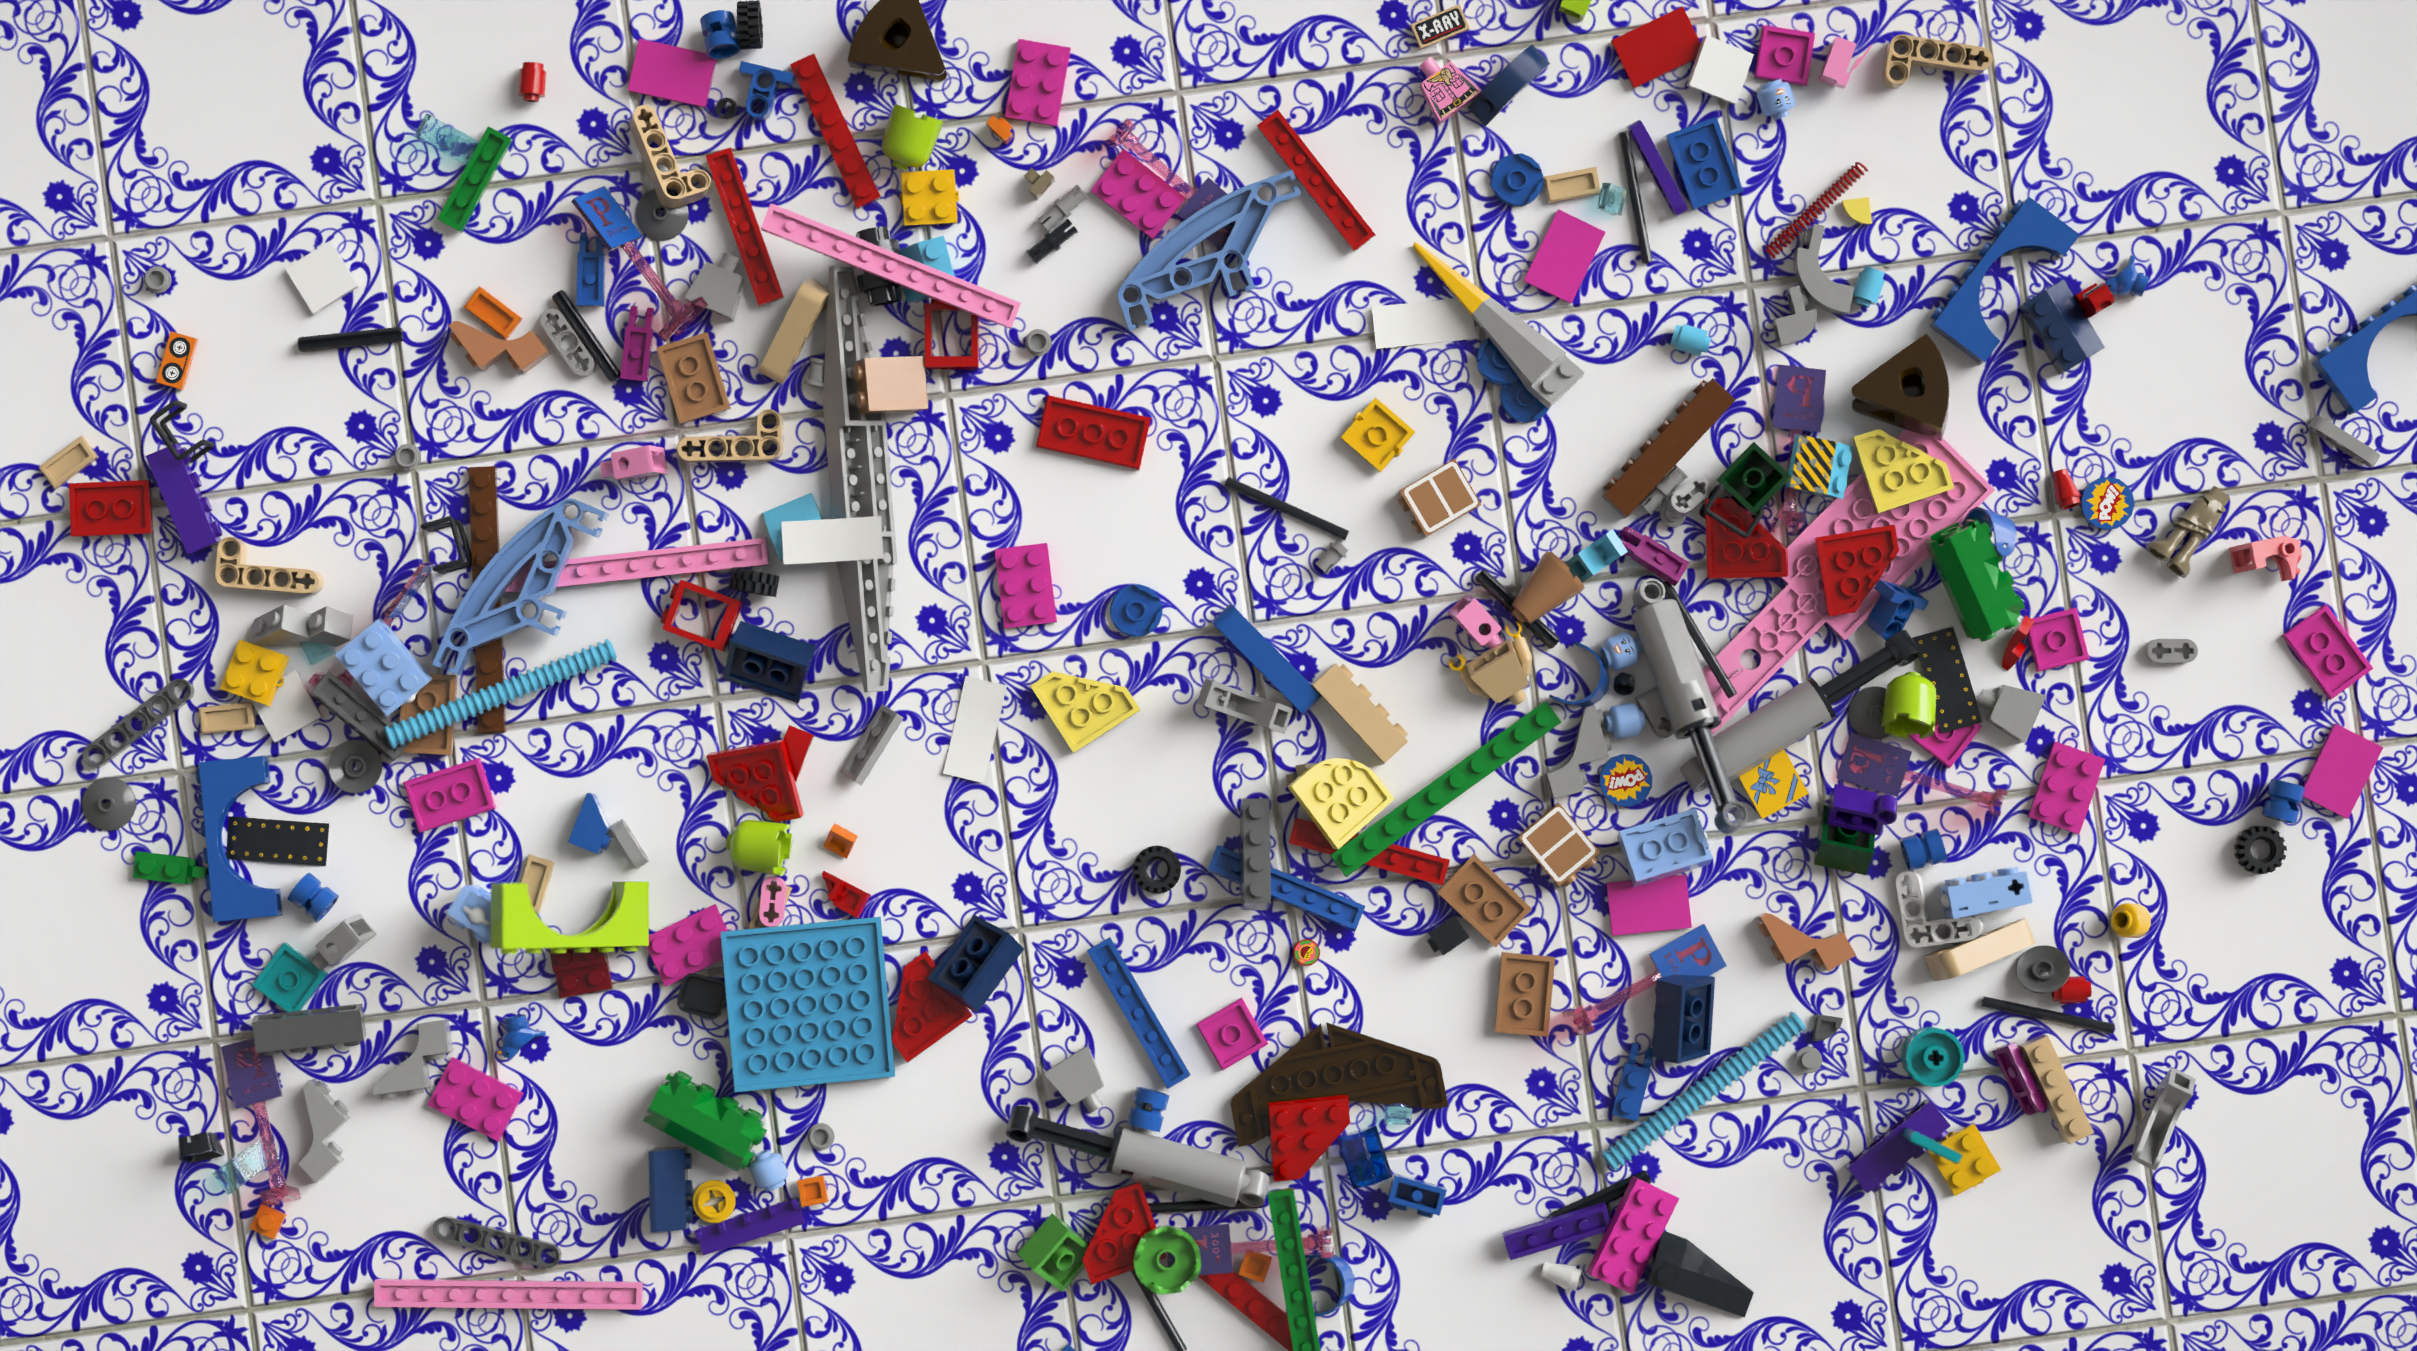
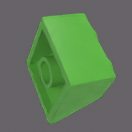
[1017,1213,1089,1291]

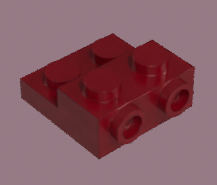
[549,947,613,998]

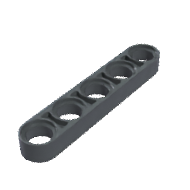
[83,679,194,767]
[433,1216,562,1268]

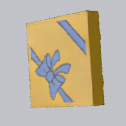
[1738,750,1809,819]

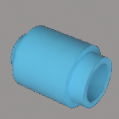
[1852,267,1885,308]
[1670,324,1711,356]

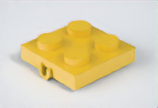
[900,169,959,226]
[1341,397,1415,473]
[220,639,290,707]
[1928,1122,2001,1196]

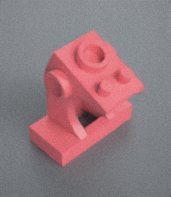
[2229,536,2302,582]

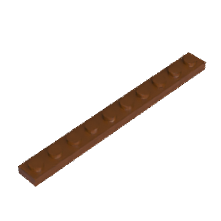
[468,466,506,733]

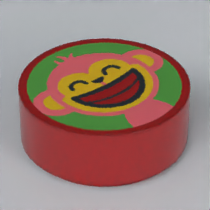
[1293,939,1320,966]

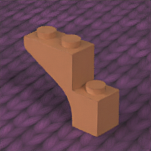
[448,321,551,373]
[1757,913,1856,971]

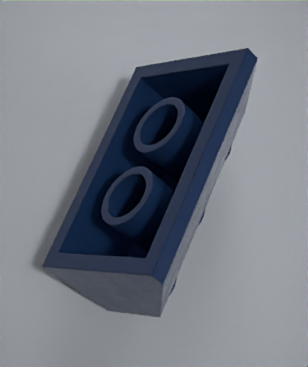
[2018,279,2105,375]
[723,621,816,703]
[927,915,1024,1013]
[1652,975,1715,1064]
[649,1147,693,1233]

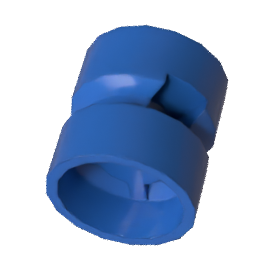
[700,10,740,59]
[2262,779,2305,824]
[1900,829,1947,871]
[287,873,339,922]
[1127,1086,1170,1132]

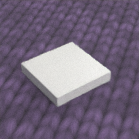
[1687,35,1754,105]
[285,241,360,315]
[252,670,323,743]

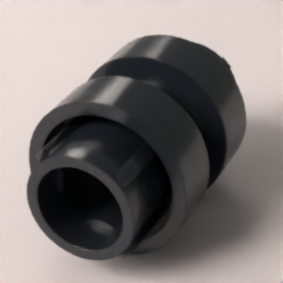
[856,226,903,306]

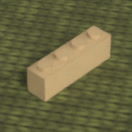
[1312,663,1408,763]
[2018,1034,2094,1144]

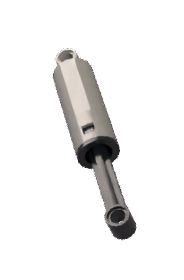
[1632,578,1748,834]
[1680,630,1921,792]
[1006,1106,1270,1207]

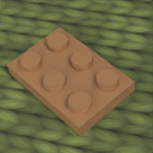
[656,332,731,424]
[399,674,458,755]
[1437,854,1532,948]
[1494,952,1555,1037]

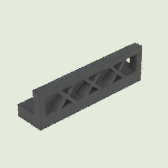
[310,671,410,762]

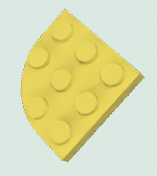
[1287,758,1394,850]

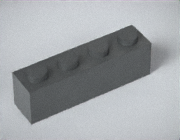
[1240,799,1271,910]
[252,1004,366,1056]

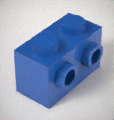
[1387,1173,1447,1218]

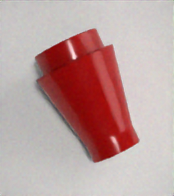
[2052,469,2081,510]

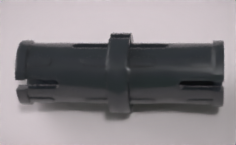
[1026,219,1078,265]

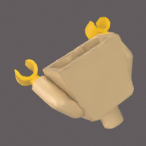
[1449,621,1532,705]

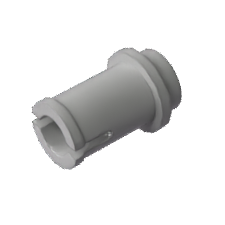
[1315,540,1348,575]

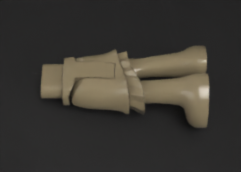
[2146,486,2230,578]

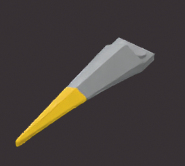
[1413,242,1585,409]

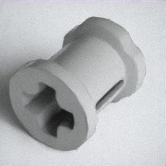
[804,358,825,389]

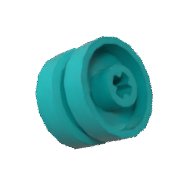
[1900,1026,1965,1087]

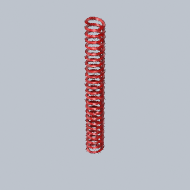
[1766,162,1868,258]

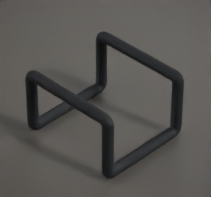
[150,400,215,463]
[1699,483,1764,538]
[420,516,472,574]

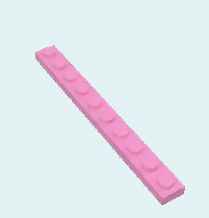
[760,204,1021,329]
[504,538,769,593]
[374,1279,643,1310]

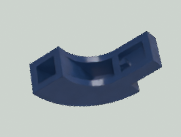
[1467,45,1550,126]

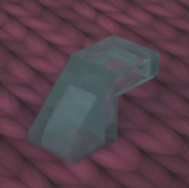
[414,113,479,165]
[213,1137,280,1195]

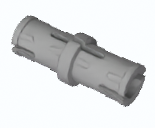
[1037,185,1088,232]
[1640,465,1688,515]

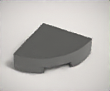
[1812,1014,1843,1041]

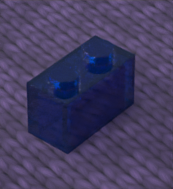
[1337,1126,1393,1189]

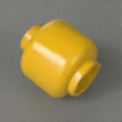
[2111,903,2151,938]

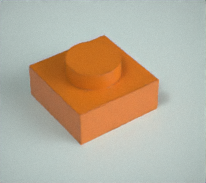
[986,115,1013,145]
[823,823,858,859]
[797,1175,829,1207]
[250,1203,287,1240]
[1238,1248,1272,1283]

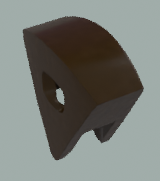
[847,0,947,81]
[1852,334,1949,441]

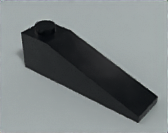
[1644,1231,1754,1317]

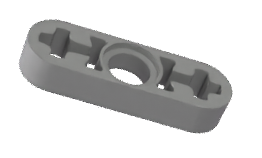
[540,309,596,377]
[2307,415,2380,468]

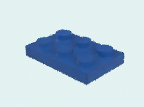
[1665,117,1744,210]

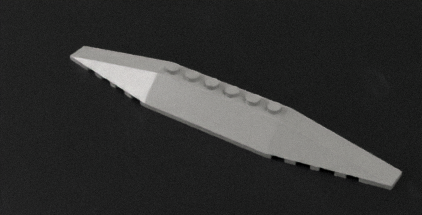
[823,266,897,692]

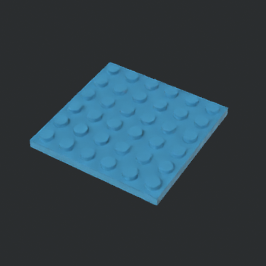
[720,917,895,1092]

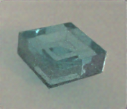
[1597,183,1627,216]
[300,642,336,665]
[1384,1103,1412,1125]

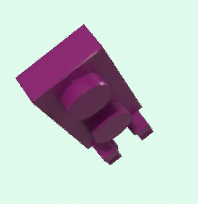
[620,306,654,382]
[1620,527,1689,586]
[1992,1042,2048,1115]

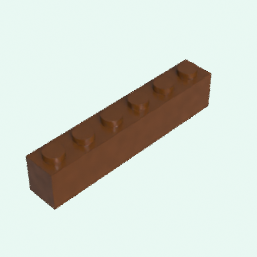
[1602,378,1736,518]

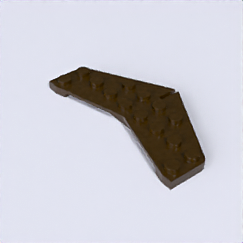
[1231,1022,1448,1147]

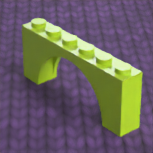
[491,881,649,954]

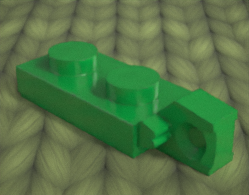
[133,851,209,884]

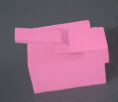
[1818,36,1872,89]

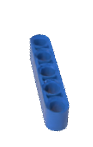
[1212,604,1322,715]

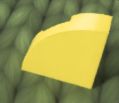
[1841,197,1872,225]

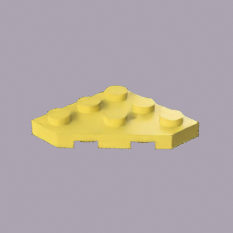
[1852,429,1954,514]
[1031,671,1140,753]

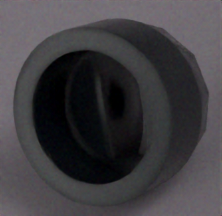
[715,98,737,119]
[1613,672,1635,695]

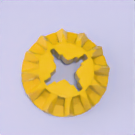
[693,1180,736,1223]

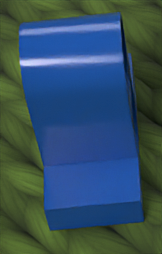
[739,61,795,121]
[1867,579,1929,641]

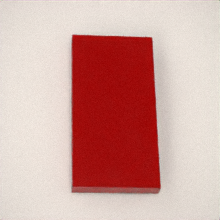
[1036,395,1151,470]

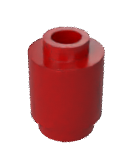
[518,62,546,102]
[2051,976,2092,1004]

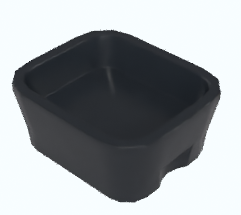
[677,973,726,1019]
[178,1132,225,1163]

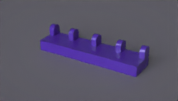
[694,1197,806,1255]
[1502,1202,1611,1260]

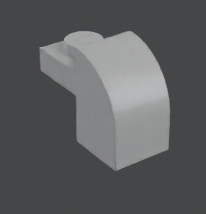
[1772,286,1817,347]

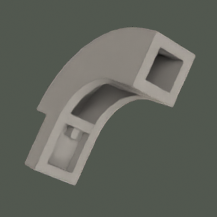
[1794,224,1855,316]
[1197,678,1293,734]

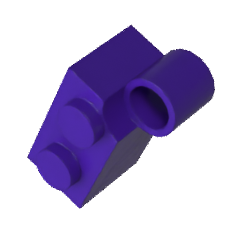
[1827,784,1898,835]

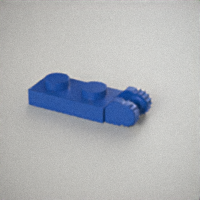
[577,232,605,307]
[1611,1043,1653,1121]

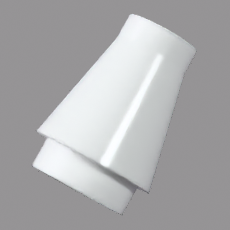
[1541,1261,1582,1291]

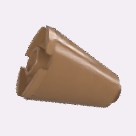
[1511,551,1585,624]

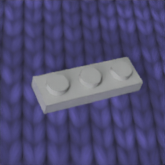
[840,704,904,786]

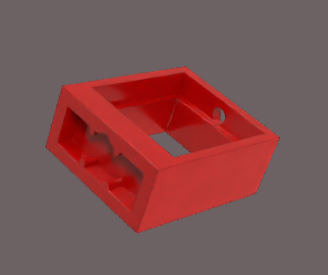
[924,299,979,370]
[660,580,743,652]

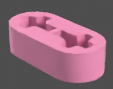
[759,876,787,927]

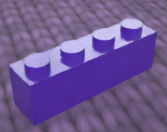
[146,444,223,555]
[1844,1099,1951,1193]

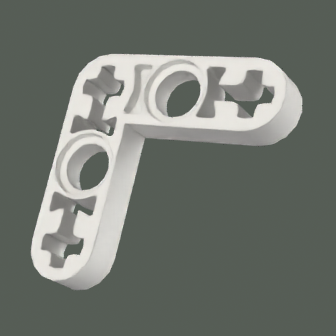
[1896,870,1983,948]

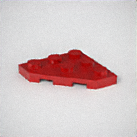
[1705,498,1788,579]
[1814,524,1899,617]
[707,739,804,822]
[892,951,973,1063]
[1268,1094,1350,1182]
[1082,1181,1167,1285]

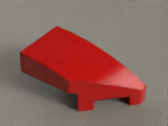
[2002,615,2034,671]
[784,725,814,782]
[822,871,871,918]

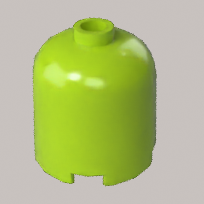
[882,104,943,171]
[1881,672,1936,739]
[726,820,792,876]

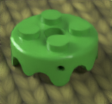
[1133,1226,1201,1295]

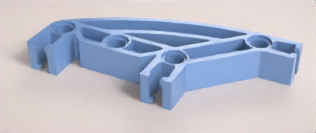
[1117,170,1301,331]
[432,498,609,676]

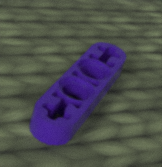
[1627,120,1688,217]

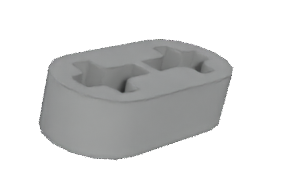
[1666,477,1711,518]
[2145,639,2198,663]
[611,819,649,869]

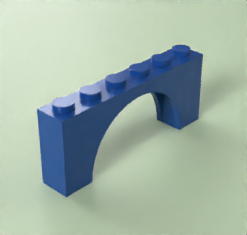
[1929,197,2080,364]
[2312,284,2417,415]
[196,756,283,922]

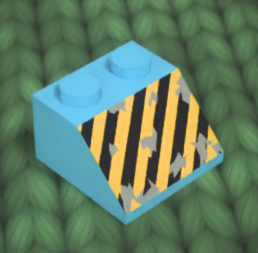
[1786,434,1853,499]

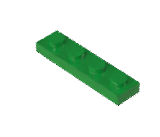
[437,126,513,233]

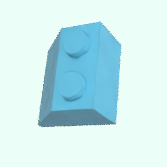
[900,236,955,304]
[763,493,823,562]

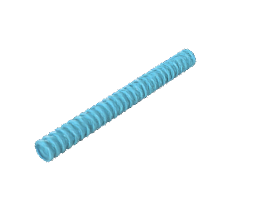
[384,639,617,749]
[1602,1011,1806,1171]

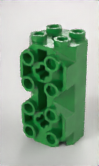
[1924,518,2025,642]
[643,1070,767,1172]

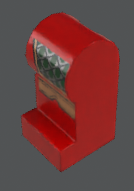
[2074,283,2115,318]

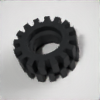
[737,0,763,50]
[729,567,780,597]
[2234,826,2287,874]
[1133,846,1181,894]

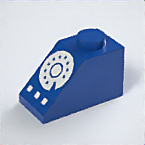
[568,793,612,854]

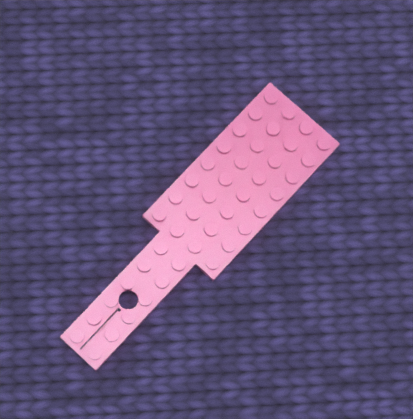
[1702,429,1995,735]

